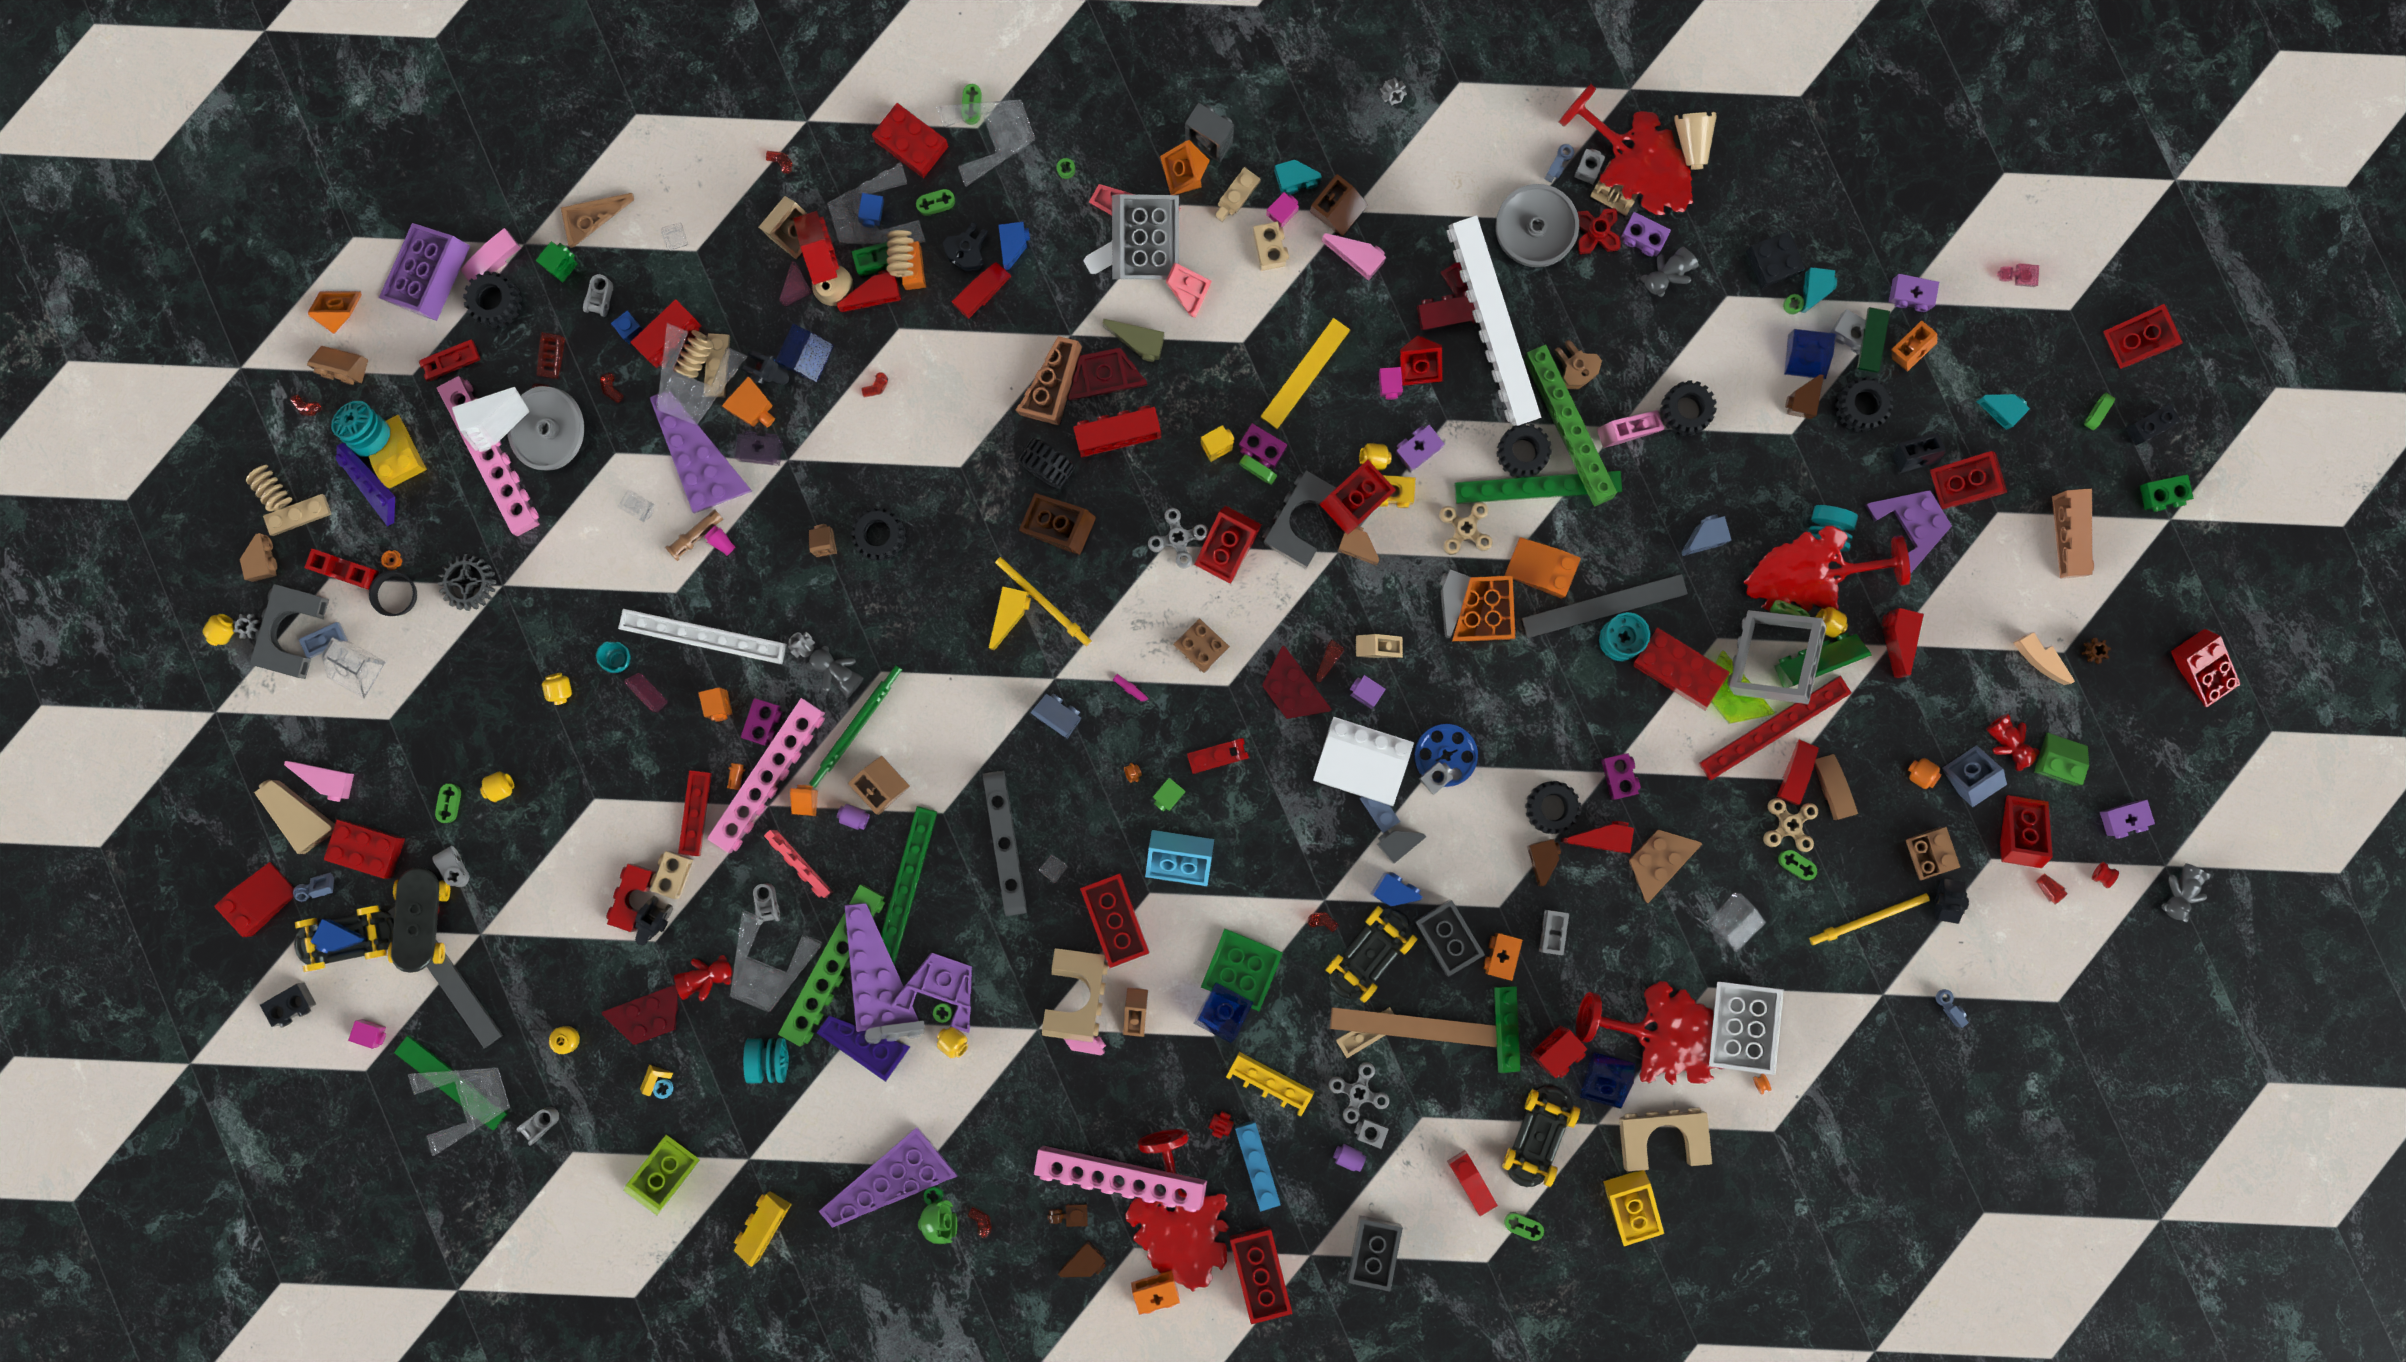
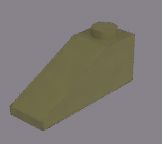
[1103,319,1165,362]

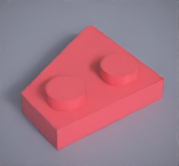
[1166,263,1212,318]

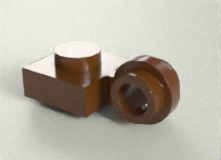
[1047,1203,1088,1227]

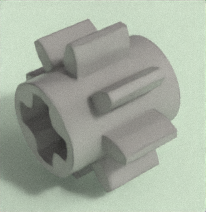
[1380,78,1407,105]
[233,614,261,639]
[788,632,815,658]

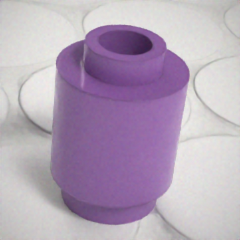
[837,803,870,830]
[1333,1144,1366,1172]

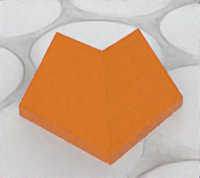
[1160,140,1210,195]
[308,291,362,334]

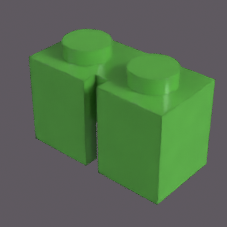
[1153,778,1185,812]

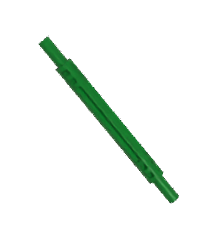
[809,665,902,788]

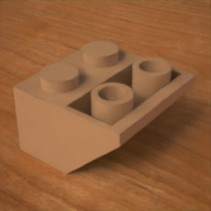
[307,346,368,385]
[848,756,910,815]
[1906,827,1960,880]

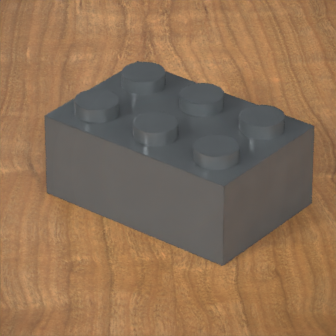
[1185,103,1234,163]
[1414,900,1485,977]
[1347,1215,1403,1291]

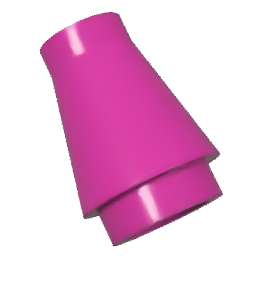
[704,525,736,556]

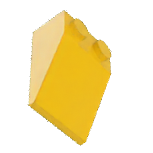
[369,415,427,489]
[1603,1170,1664,1246]

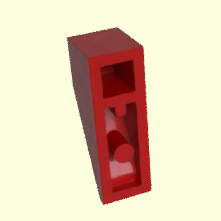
[837,270,901,312]
[1447,1150,1498,1216]

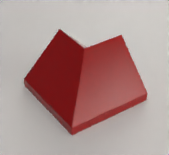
[1400,335,1442,386]

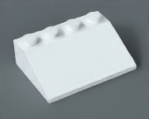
[452,387,529,452]
[1313,717,1414,806]
[1709,982,1784,1075]

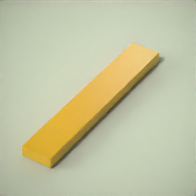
[1260,318,1350,430]

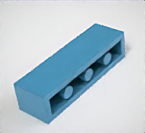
[1235,1120,1281,1212]

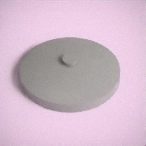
[1496,184,1579,267]
[507,386,584,470]

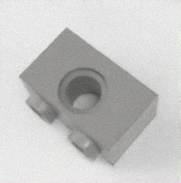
[1829,309,1865,355]

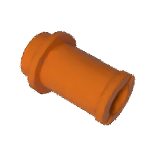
[727,763,746,790]

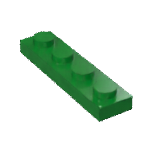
[1494,986,1520,1073]

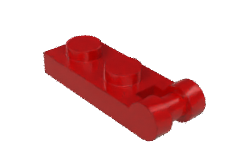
[419,340,481,382]
[1187,738,1249,774]

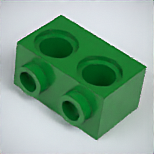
[536,241,578,283]
[852,242,890,277]
[2140,475,2194,512]

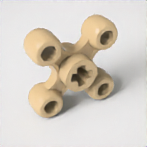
[1439,502,1493,555]
[1763,798,1818,852]

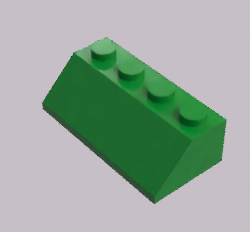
[1774,633,1872,688]

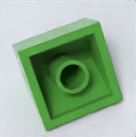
[2034,733,2089,786]

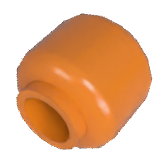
[1908,758,1942,789]

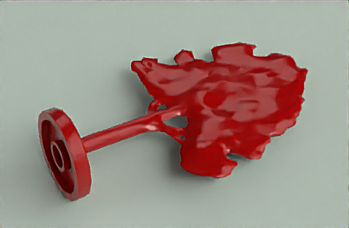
[1558,83,1694,215]
[1744,526,1911,612]
[1576,981,1724,1085]
[1126,1129,1229,1292]

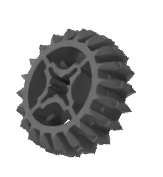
[438,554,497,611]

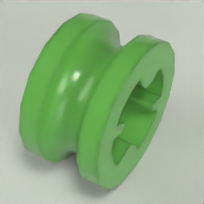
[1057,158,1075,179]
[1783,294,1804,315]
[933,1003,953,1023]

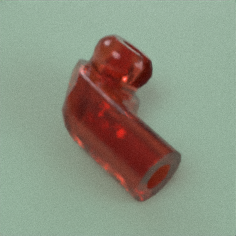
[290,395,321,416]

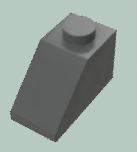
[1377,830,1426,864]

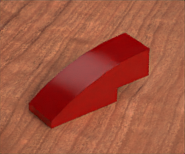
[952,262,1011,319]
[1776,739,1819,805]

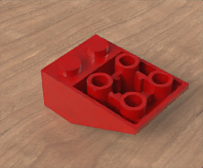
[2171,629,2241,707]

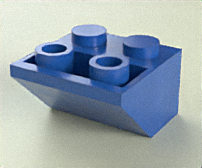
[1371,872,1423,906]

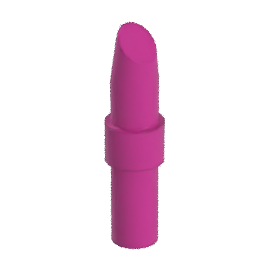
[1113,674,1148,701]

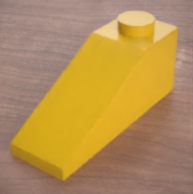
[989,587,1031,650]

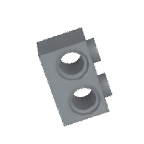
[1539,910,1569,955]

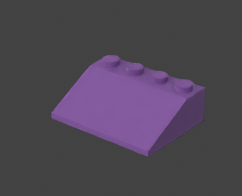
[379,223,470,321]

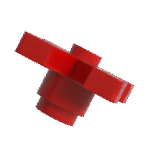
[1577,208,1621,254]

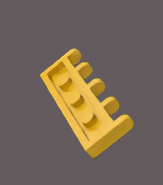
[1226,1052,1314,1117]

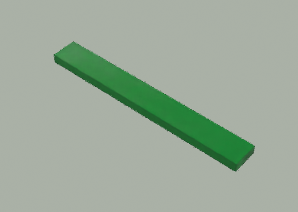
[881,806,938,966]

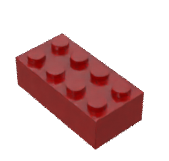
[793,211,840,285]
[1073,405,1161,458]
[1634,628,1730,711]
[1080,873,1150,968]
[1229,1226,1292,1324]

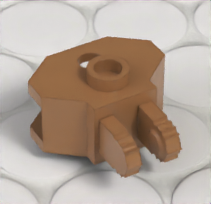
[1555,340,1602,389]

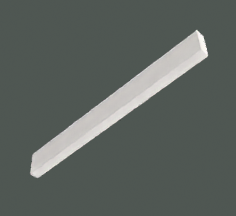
[618,609,787,664]

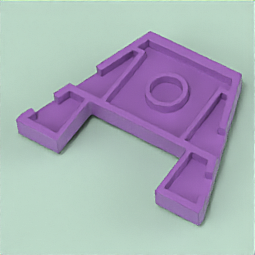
[1865,490,1952,573]
[891,952,972,1033]

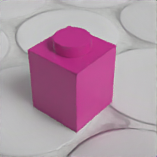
[1266,192,1299,228]
[1379,367,1403,400]
[348,1019,386,1049]

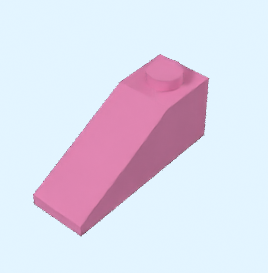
[1322,233,1386,281]
[1597,410,1665,448]
[284,761,354,802]

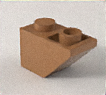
[240,533,277,582]

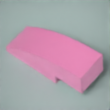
[461,228,521,284]

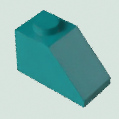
[1801,267,1837,313]
[1976,394,2030,430]

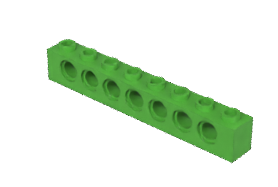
[1524,345,1617,507]
[778,884,885,1047]

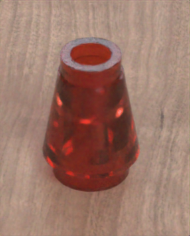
[2035,873,2068,905]

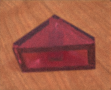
[780,261,813,306]

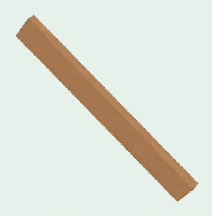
[1330,1008,1497,1047]

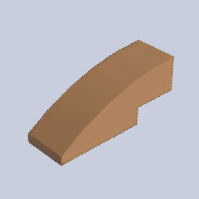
[1815,754,1858,820]

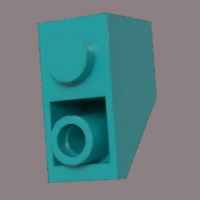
[1274,160,1322,195]

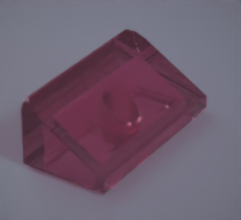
[624,673,668,713]

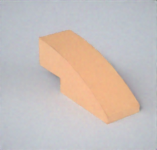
[2013,632,2075,685]

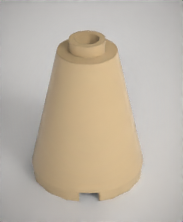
[1674,112,1716,170]
[812,266,854,306]

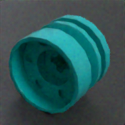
[331,401,390,456]
[1808,505,1858,552]
[1599,612,1650,661]
[743,1038,789,1084]

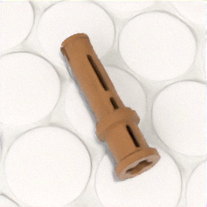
[665,509,723,561]

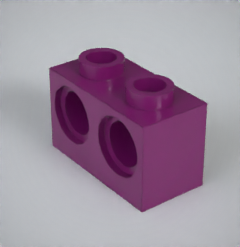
[1239,424,1287,469]
[741,698,783,746]
[1601,753,1641,800]

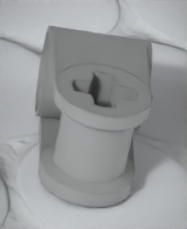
[583,274,613,317]
[432,846,470,887]
[753,883,780,924]
[516,1107,559,1146]

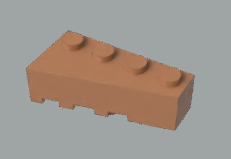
[1016,336,1082,425]
[2052,489,2094,579]

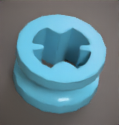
[653,1078,674,1099]

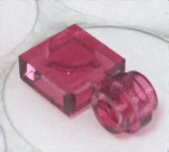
[1997,263,2039,287]

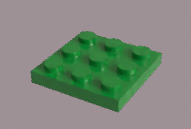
[1201,928,1283,1011]

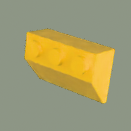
[734,1191,791,1267]

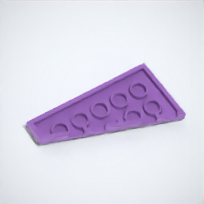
[650,390,752,514]
[844,902,919,1032]
[819,1127,958,1228]

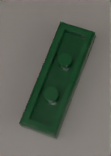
[1857,307,1890,373]

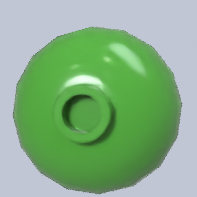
[918,1200,957,1244]

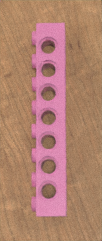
[436,376,540,536]
[707,698,825,853]
[1034,1146,1207,1212]

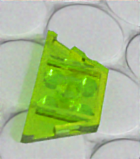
[1711,650,1775,724]

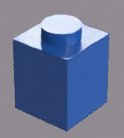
[858,193,884,228]
[611,311,644,344]

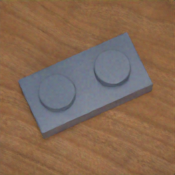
[299,622,348,659]
[1359,797,1401,833]

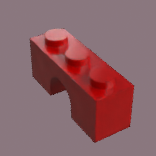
[304,548,379,590]
[606,864,656,932]

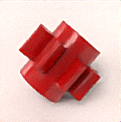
[1208,1111,1234,1139]

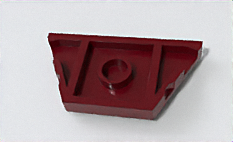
[1068,348,1147,401]
[1262,646,1332,719]
[601,985,679,1045]

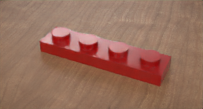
[678,770,712,856]

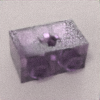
[735,431,783,466]

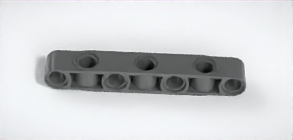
[983,770,1027,917]

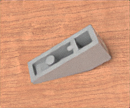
[1439,569,1471,638]

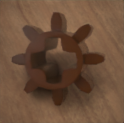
[2082,638,2111,664]

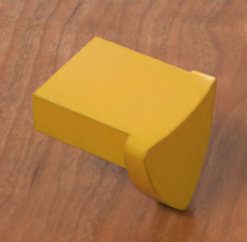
[640,1065,673,1096]

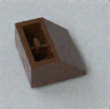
[1310,174,1368,237]

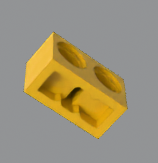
[1201,425,1234,462]

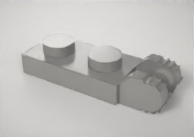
[865,1021,925,1044]

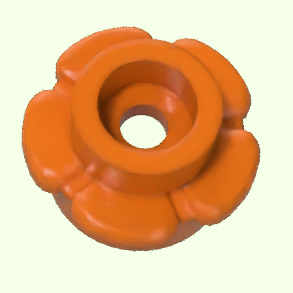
[381,550,402,571]
[1124,763,1142,783]

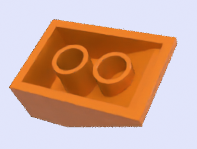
[1504,537,1581,599]

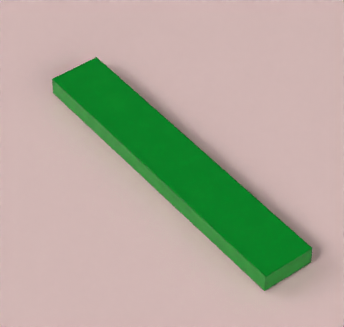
[394,1035,508,1130]

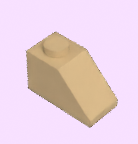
[1356,634,1403,658]

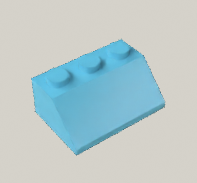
[1145,830,1214,886]

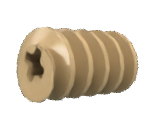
[887,230,914,277]
[672,330,714,378]
[246,465,292,511]

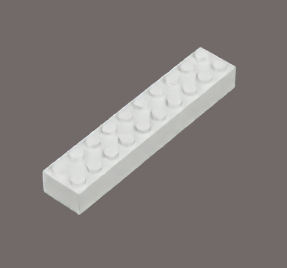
[1447,215,1541,426]

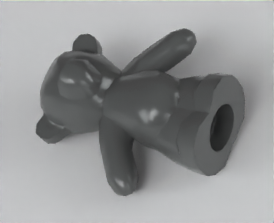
[1641,246,1699,297]
[806,646,864,699]
[2162,863,2211,922]

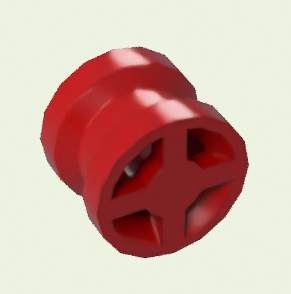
[2092,862,2119,889]

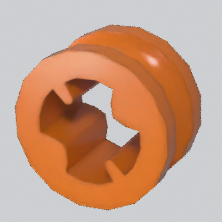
[1753,1073,1772,1095]

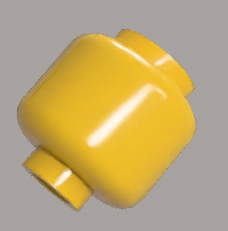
[1359,443,1392,471]
[1816,607,1848,638]
[203,614,235,646]
[542,673,572,705]
[480,771,514,802]
[549,1026,580,1054]
[937,1027,968,1058]

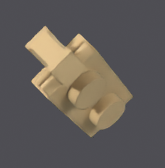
[1216,167,1261,222]

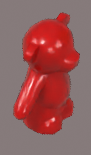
[1986,713,2039,771]
[674,955,732,1001]

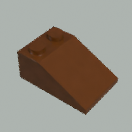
[1019,493,1096,555]

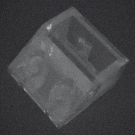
[1706,893,1766,952]

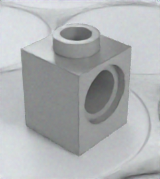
[1574,149,1605,184]
[1419,762,1453,794]
[1354,1117,1389,1149]

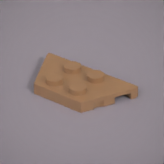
[1629,830,1702,903]

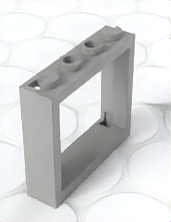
[1728,610,1826,704]

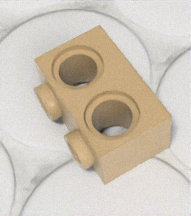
[1253,221,1289,271]
[650,851,694,899]

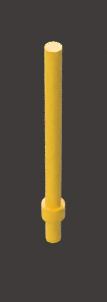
[995,557,1092,647]
[1809,893,1930,945]

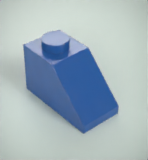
[999,222,1030,270]
[311,919,367,953]

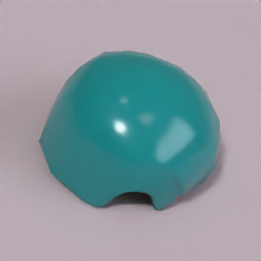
[596,641,631,673]

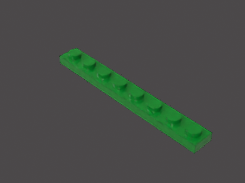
[1454,471,1622,504]

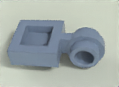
[1544,144,1574,183]
[293,872,334,902]
[1936,989,1969,1028]

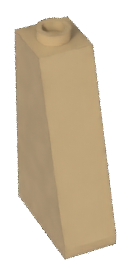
[254,779,335,854]

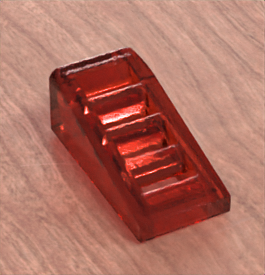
[537,333,565,379]
[1316,639,1344,684]

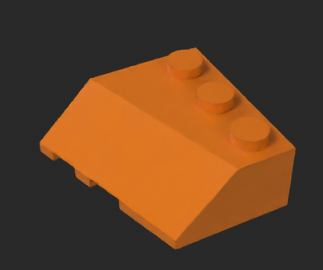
[1452,576,1515,641]

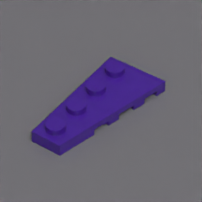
[336,443,395,526]
[817,1016,910,1082]

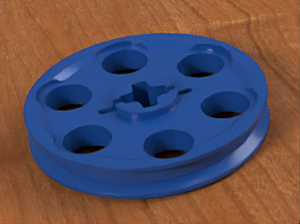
[1414,724,1478,787]

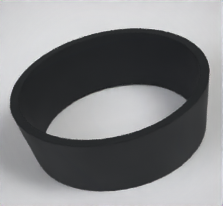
[369,571,417,616]

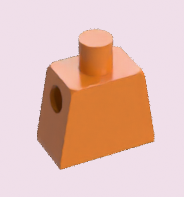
[722,377,775,428]

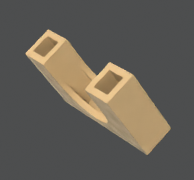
[1042,948,1108,1043]
[1619,1107,1712,1171]

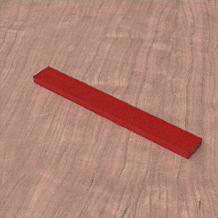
[1699,676,1852,781]

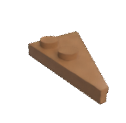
[561,193,634,248]

